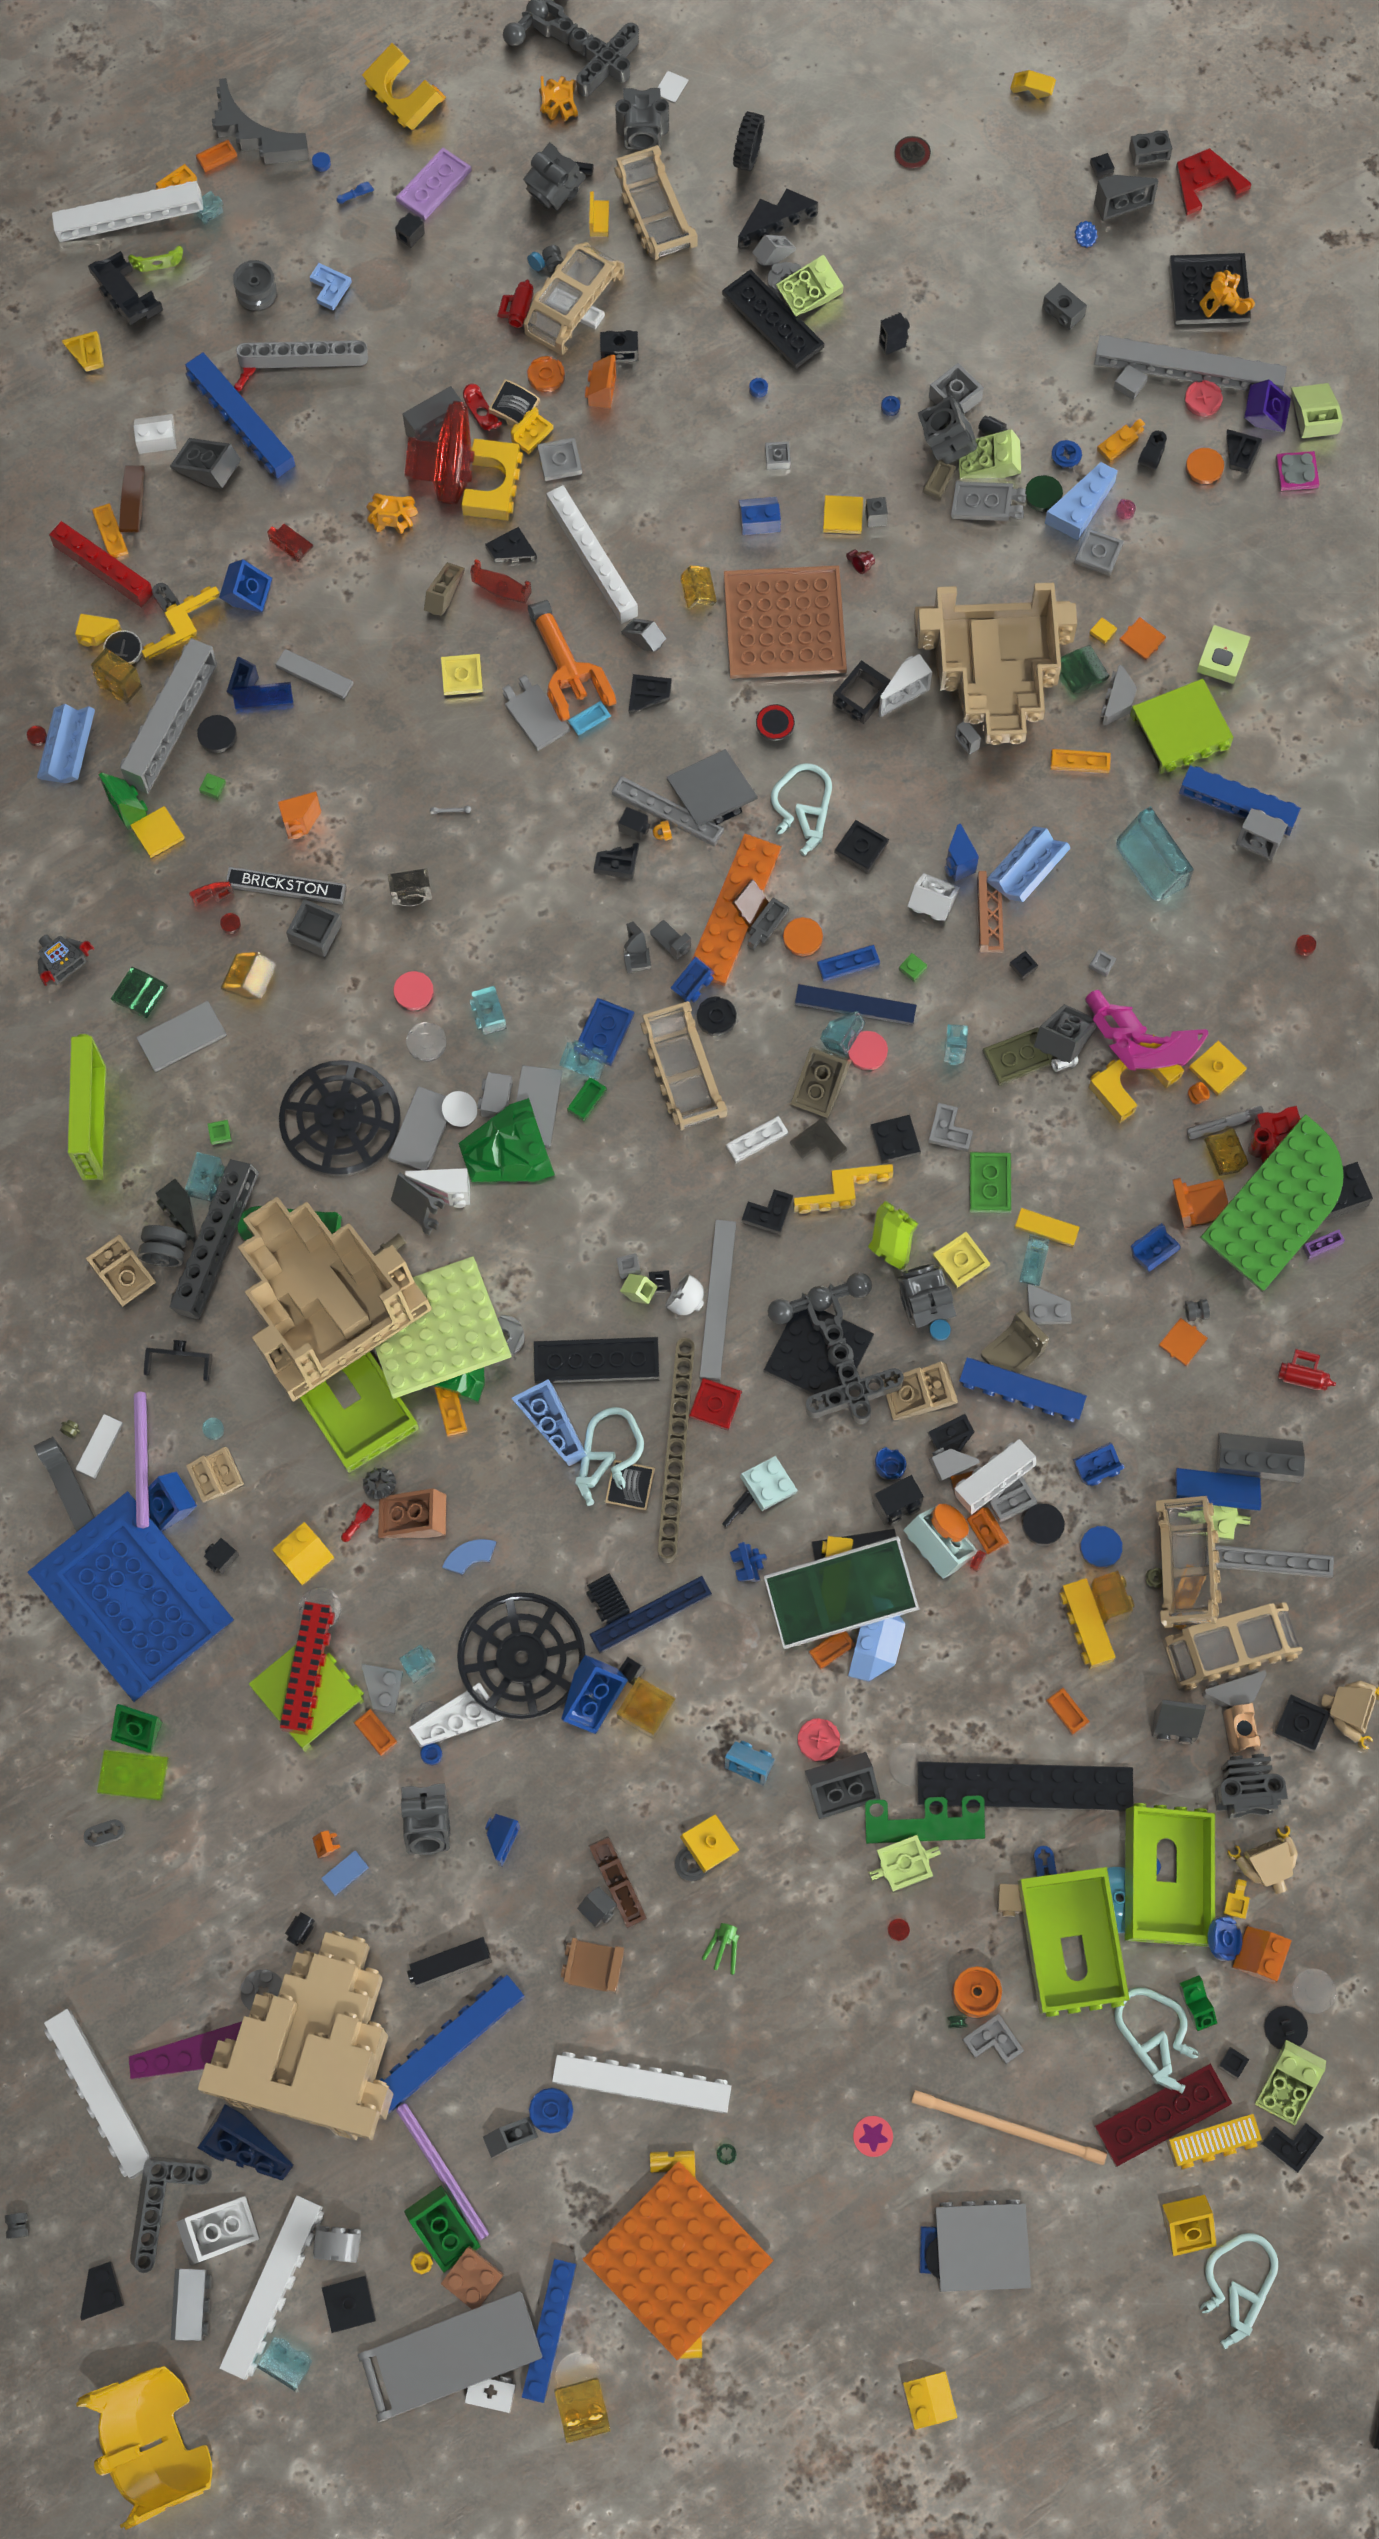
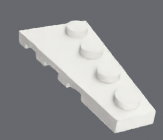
[408,1683,503,1747]

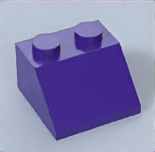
[1244,379,1291,432]

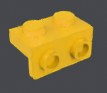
[511,407,554,454]

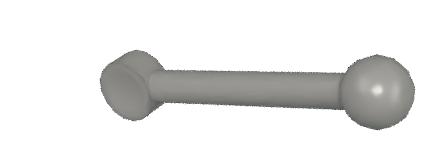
[430,806,471,814]

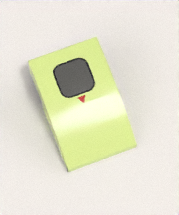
[1197,625,1251,684]

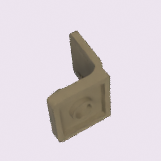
[981,1310,1049,1374]

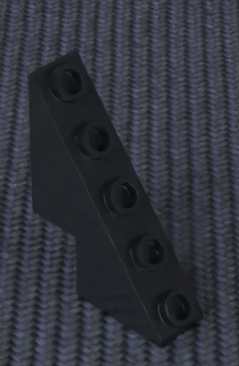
[738,189,818,248]

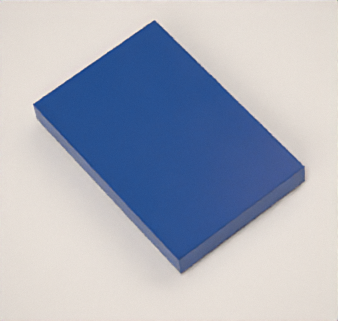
[574,998,635,1066]

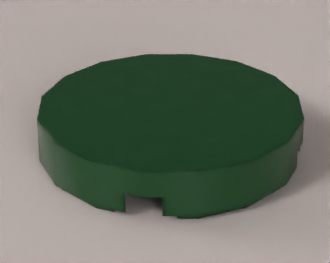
[1025,475,1063,512]

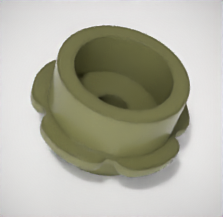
[60,1420,80,1438]
[1146,1568,1163,1588]

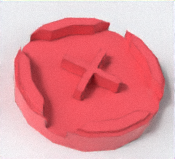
[1185,380,1223,416]
[394,971,434,1011]
[848,1031,888,1070]
[798,1718,840,1762]

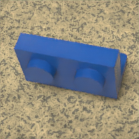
[671,957,715,1002]
[1131,1223,1181,1272]
[1073,1442,1125,1486]

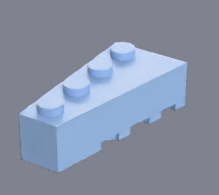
[1045,462,1118,540]
[512,1379,587,1466]

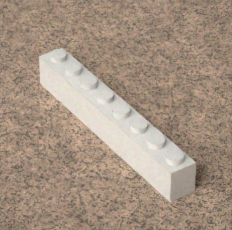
[52,181,204,242]
[546,485,638,624]
[44,2009,155,2179]
[552,2052,732,2114]
[219,2195,324,2380]

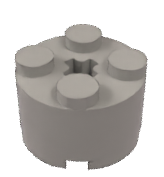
[313,2225,361,2263]

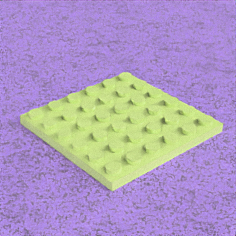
[375,1256,512,1399]

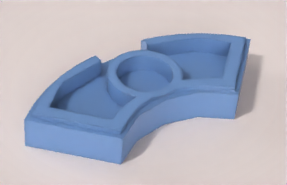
[442,1539,497,1575]

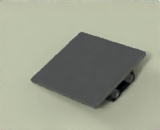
[667,749,758,827]

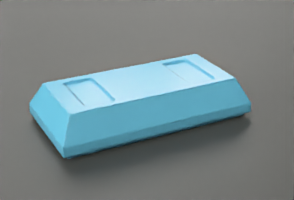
[568,701,611,736]

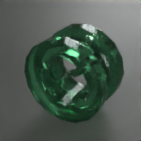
[947,2015,968,2029]
[717,2144,737,2165]

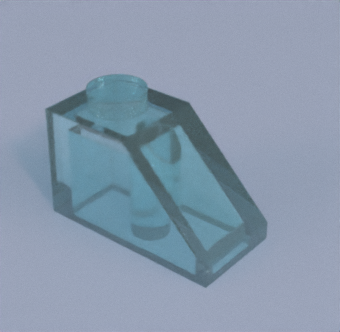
[820,1011,866,1055]
[1019,1235,1050,1286]

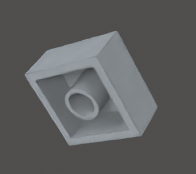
[1114,365,1148,399]
[765,441,791,470]
[955,721,981,755]

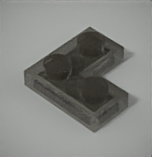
[790,1118,847,1162]

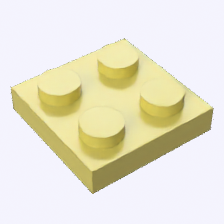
[441,654,483,696]
[933,1232,990,1288]

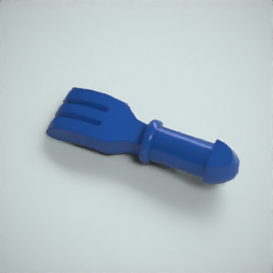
[336,182,374,204]

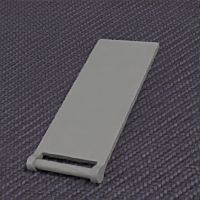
[358,2292,543,2422]

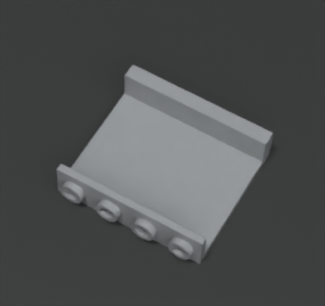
[934,2200,1031,2292]

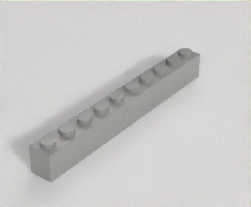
[1094,335,1287,391]

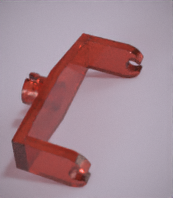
[470,559,532,604]

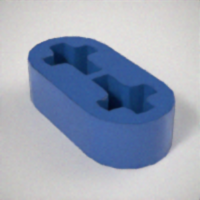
[1033,1846,1057,1877]

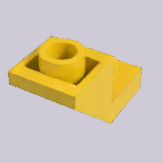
[1010,70,1056,99]

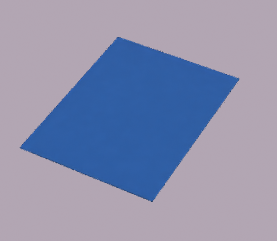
[28,1491,234,1702]

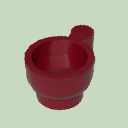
[846,549,875,574]

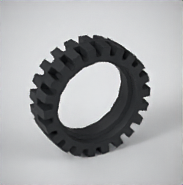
[733,111,765,171]

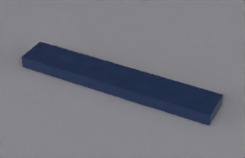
[795,984,917,1026]
[589,1576,712,1654]

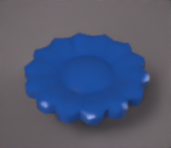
[1074,221,1098,248]

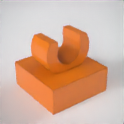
[312,1830,340,1858]

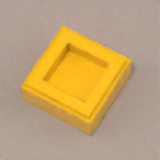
[1089,617,1117,645]

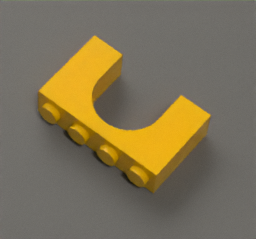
[362,43,443,131]
[462,438,523,521]
[1089,1035,1184,1124]

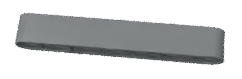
[236,340,368,368]

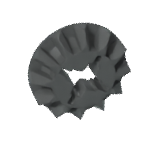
[363,1467,396,1499]
[675,1847,708,1882]

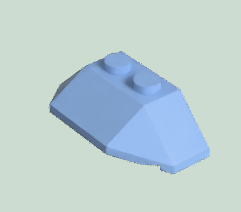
[848,1595,905,1682]

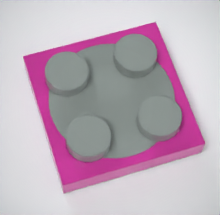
[1276,451,1320,491]

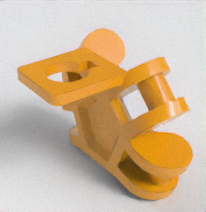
[539,76,578,122]
[1200,270,1255,317]
[366,493,418,534]

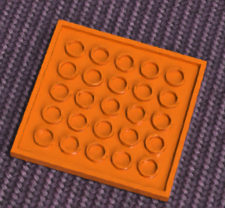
[582,2161,774,2360]

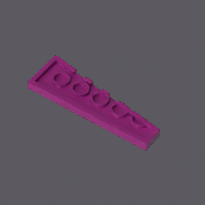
[129,2021,242,2079]

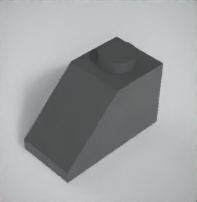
[621,618,667,652]
[483,2117,538,2158]

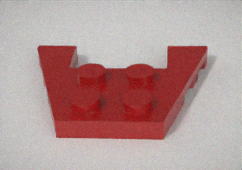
[1176,148,1252,215]

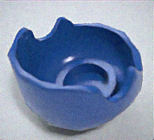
[874,1447,907,1480]

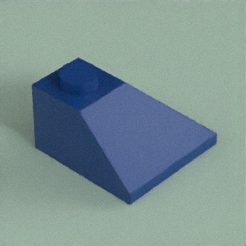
[485,1814,520,1867]

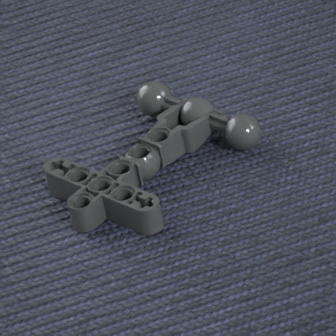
[503,0,639,97]
[768,1272,904,1424]

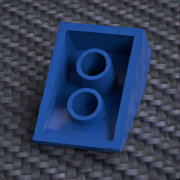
[561,1655,628,1734]

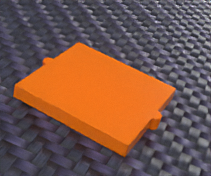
[1120,617,1166,660]
[1159,1318,1208,1366]

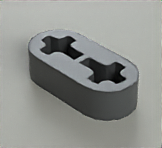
[152,583,180,612]
[84,1819,125,1847]

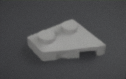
[1027,1284,1071,1325]
[990,1476,1037,1523]

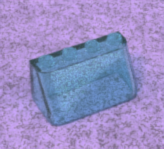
[1116,806,1194,901]

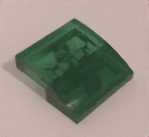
[1060,645,1110,694]
[111,967,168,1018]

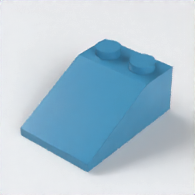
[725,1741,775,1786]

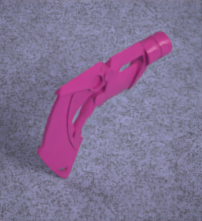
[1085,990,1208,1071]

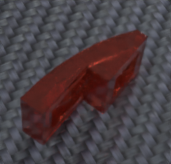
[189,881,234,907]

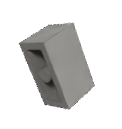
[478,1072,513,1118]

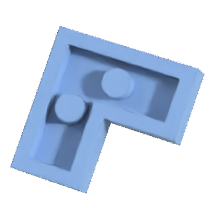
[310,263,352,311]

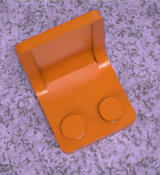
[1172,1178,1229,1228]

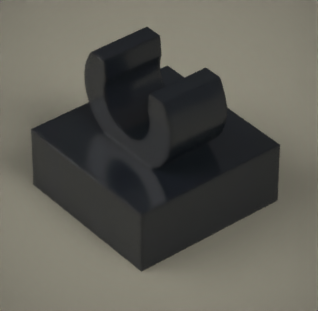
[649,1270,671,1294]

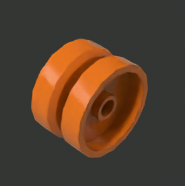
[952,1966,1002,2018]

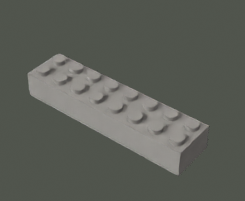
[120,638,217,794]

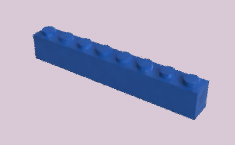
[185,352,295,478]
[379,1975,525,2114]

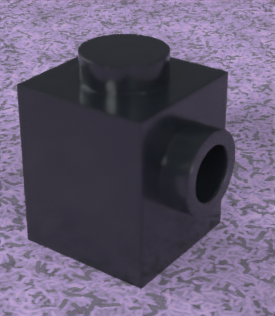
[395,212,425,248]
[618,807,650,840]
[204,1538,239,1574]

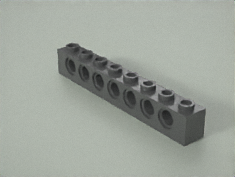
[170,1159,259,1320]

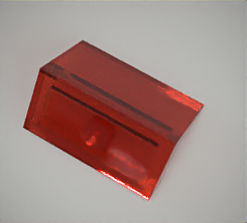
[267,524,313,562]

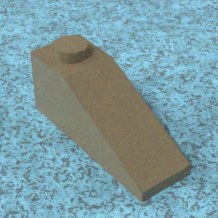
[424,562,465,616]

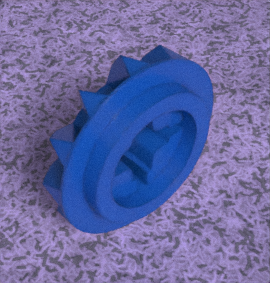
[1052,440,1082,469]

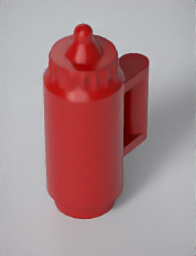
[497,279,534,328]
[1278,1349,1336,1391]

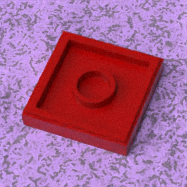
[689,1378,742,1431]

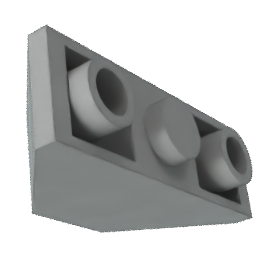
[1101,665,1137,725]
[1202,1669,1266,1709]

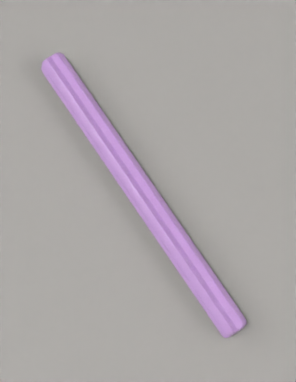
[134,1391,149,1529]
[396,2103,489,2240]

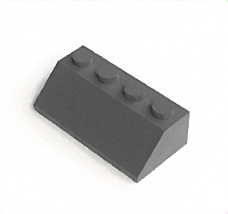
[1216,1433,1305,1483]

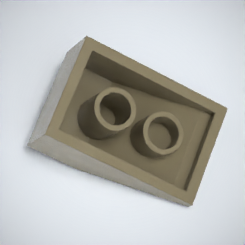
[790,1046,852,1118]

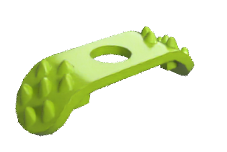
[128,246,183,272]

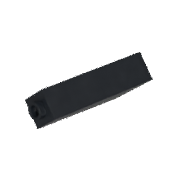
[407,1937,492,1988]

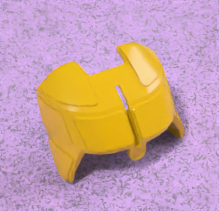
[76,2366,212,2530]

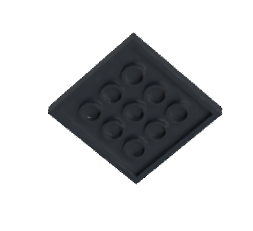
[1169,253,1251,325]
[763,1309,874,1404]

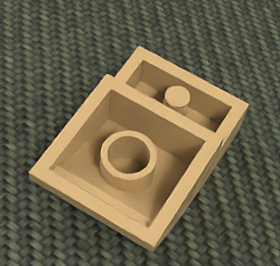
[86,1234,156,1307]
[884,1362,958,1421]

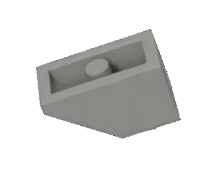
[752,235,796,266]
[929,1448,980,1482]

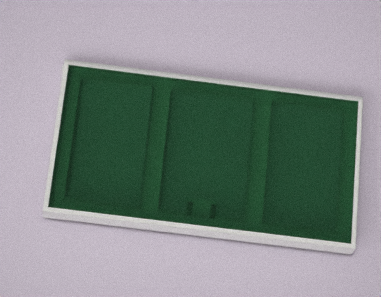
[764,1536,919,1649]

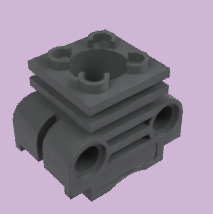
[1215,1754,1288,1819]

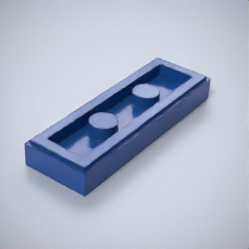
[817,945,880,982]

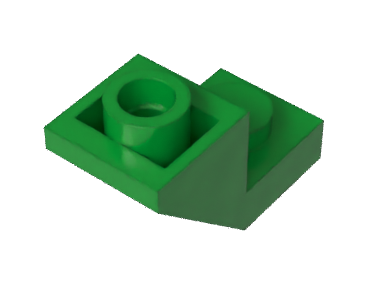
[1179,1975,1217,2031]

